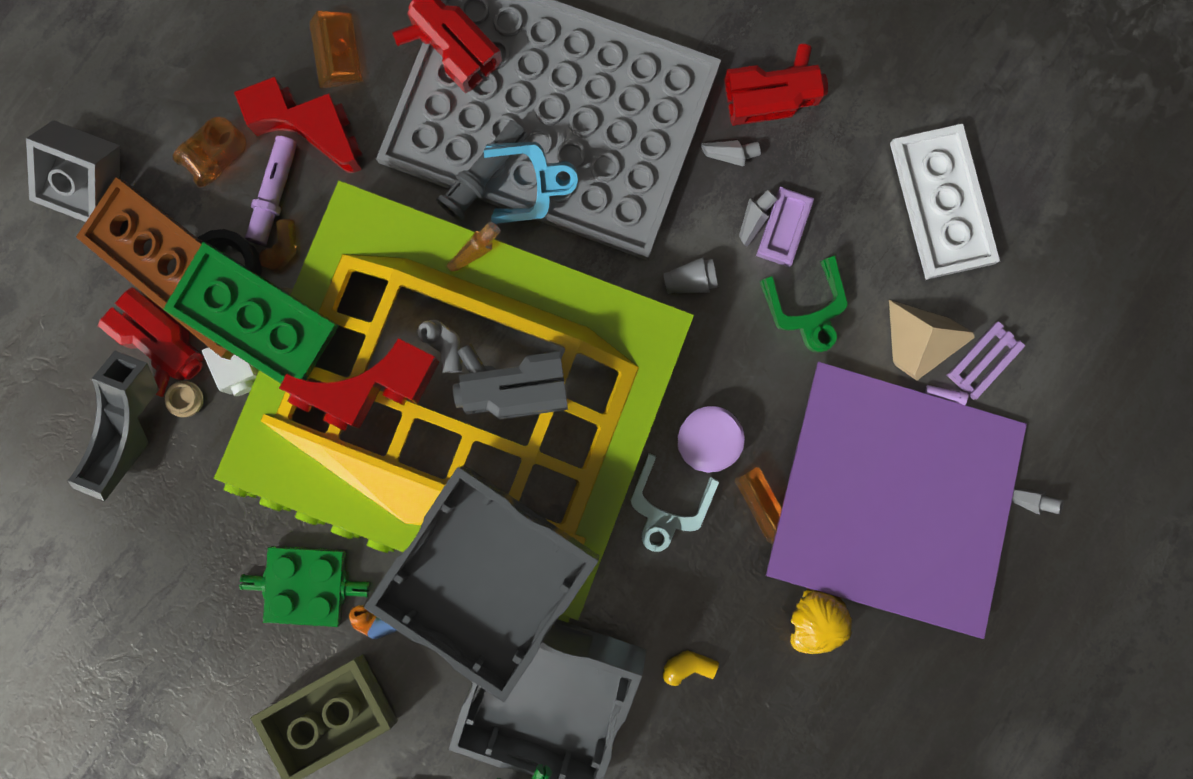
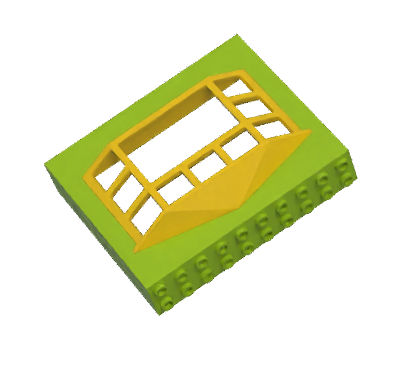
[214,180,694,623]

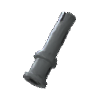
[436,120,528,221]

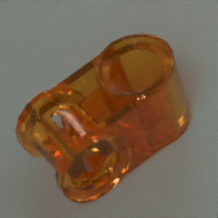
[172,117,246,187]

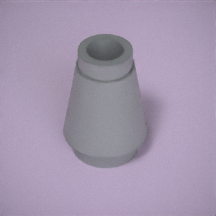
[664,257,719,294]

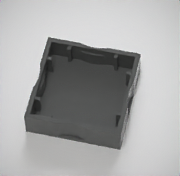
[364,465,599,703]
[448,619,647,779]

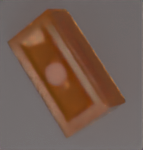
[310,11,362,88]
[735,467,782,544]

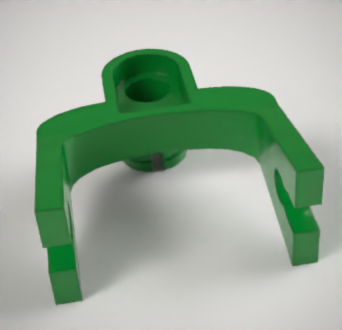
[759,256,847,352]

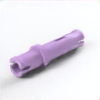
[245,136,298,246]

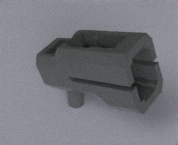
[453,344,568,419]

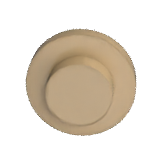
[165,381,203,418]

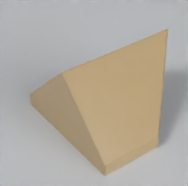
[889,300,975,381]

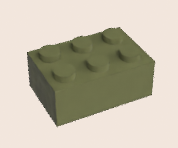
[250,654,398,779]

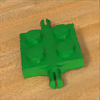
[239,546,370,627]

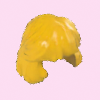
[790,588,852,654]

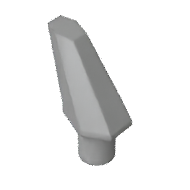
[702,140,761,166]
[739,189,778,247]
[1011,487,1064,514]

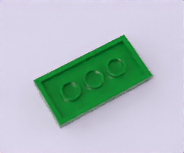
[163,242,339,384]

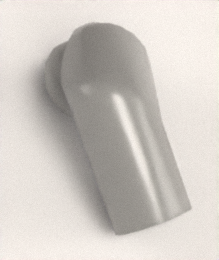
[417,320,462,373]

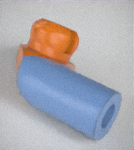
[349,605,397,639]

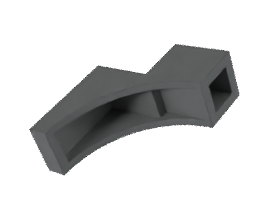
[68,351,159,501]

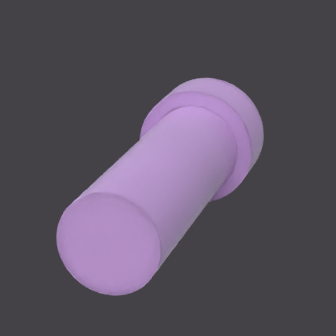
[925,385,968,405]

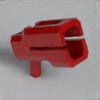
[392,0,502,94]
[724,44,828,126]
[98,287,204,397]

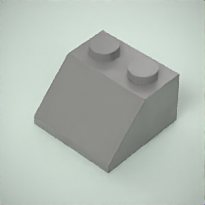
[26,120,120,222]

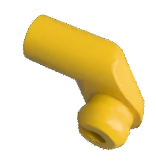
[663,651,719,686]

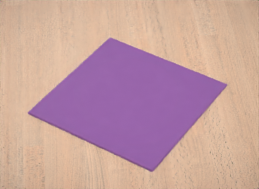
[766,362,1027,639]

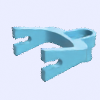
[483,142,578,224]

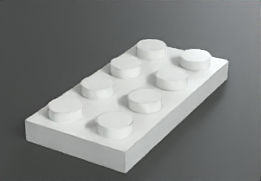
[890,124,1000,280]

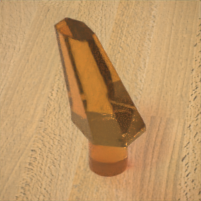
[447,222,500,271]

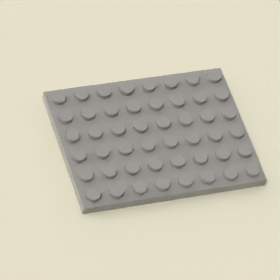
[376,0,721,261]

